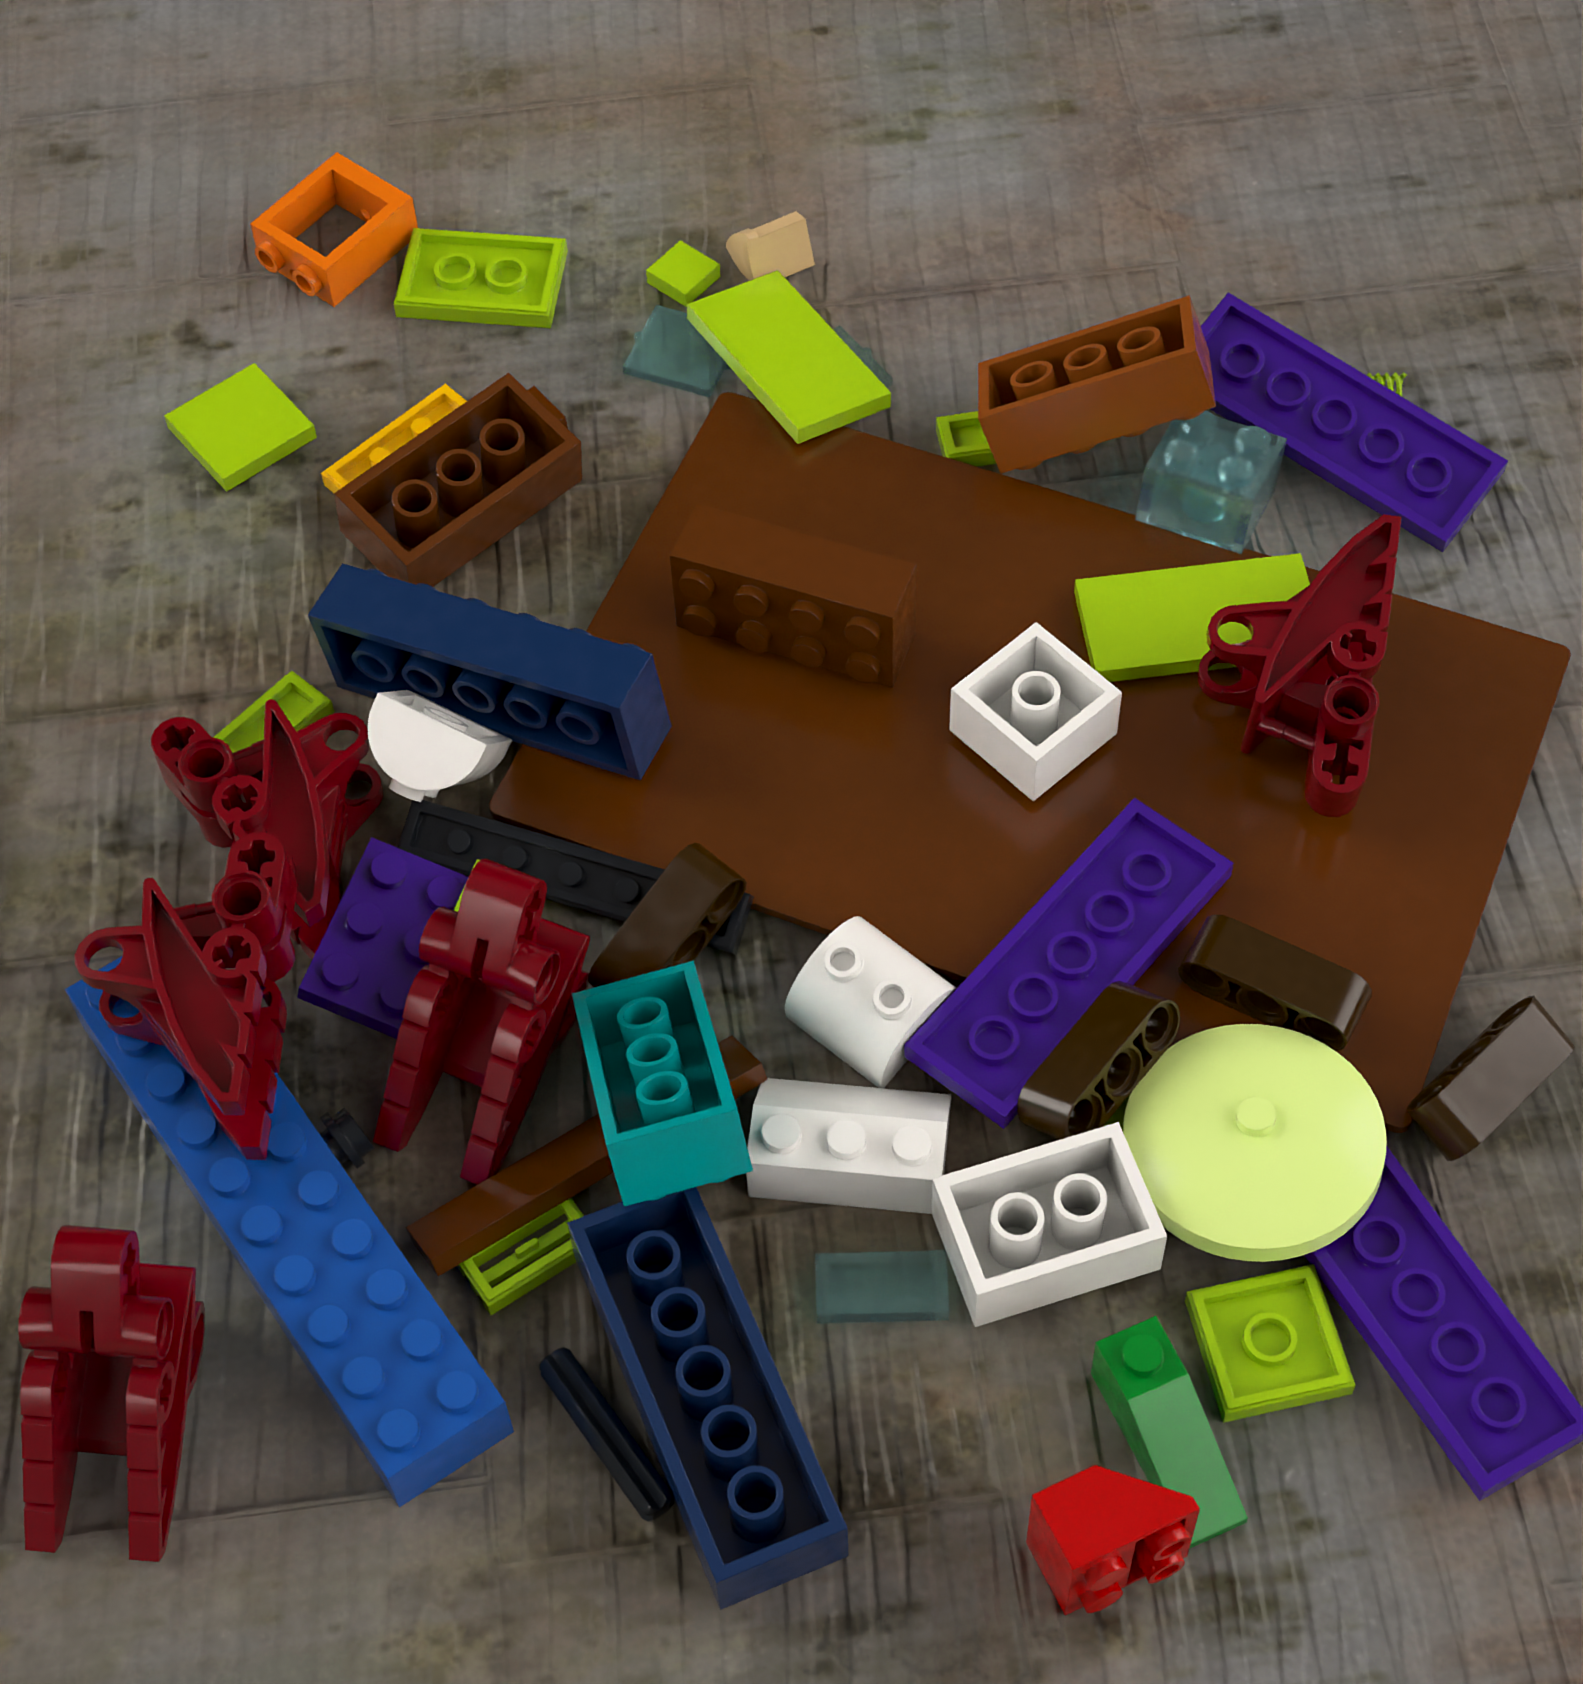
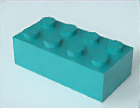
[572,961,753,1207]

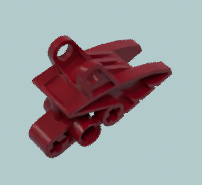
[1197,514,1402,817]
[151,699,383,960]
[75,832,297,1160]
[373,859,590,1185]
[18,1225,205,1562]

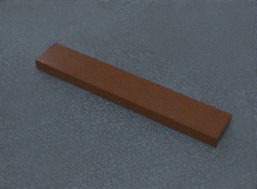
[405,1035,768,1276]

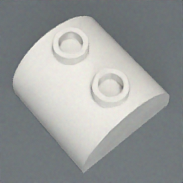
[368,690,512,802]
[785,916,957,1088]

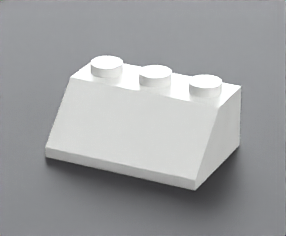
[746,1078,951,1214]

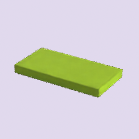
[687,270,891,444]
[1074,553,1310,682]

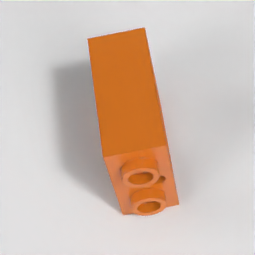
[250,152,418,307]

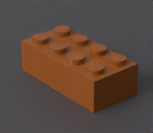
[978,295,1216,474]

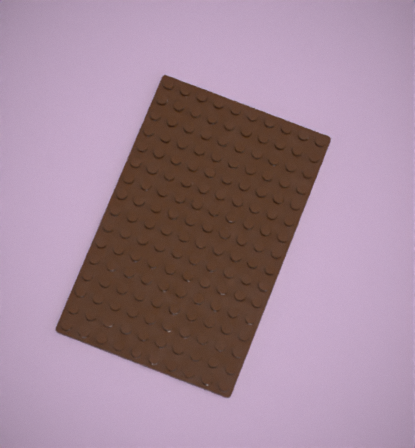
[489,392,1571,1133]

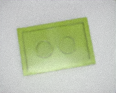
[393,228,568,328]

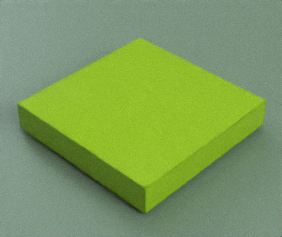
[164,363,317,492]
[1185,1264,1356,1423]

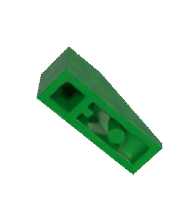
[1091,1316,1248,1549]

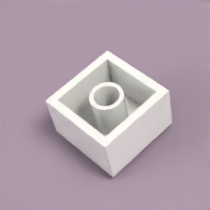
[949,622,1122,801]

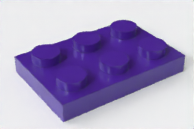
[297,837,468,1039]

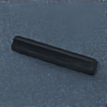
[539,1347,674,1522]

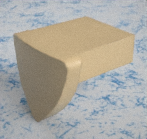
[726,211,815,281]

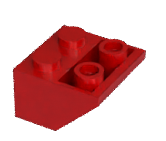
[1026,1465,1200,1616]

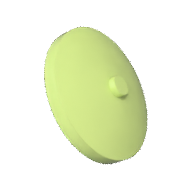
[1123,1024,1387,1262]

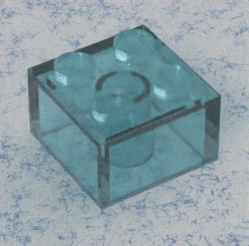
[1135,410,1287,554]

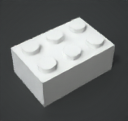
[931,1122,1167,1327]

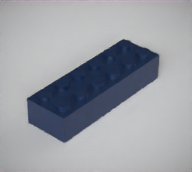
[308,563,672,780]
[567,1187,849,1610]

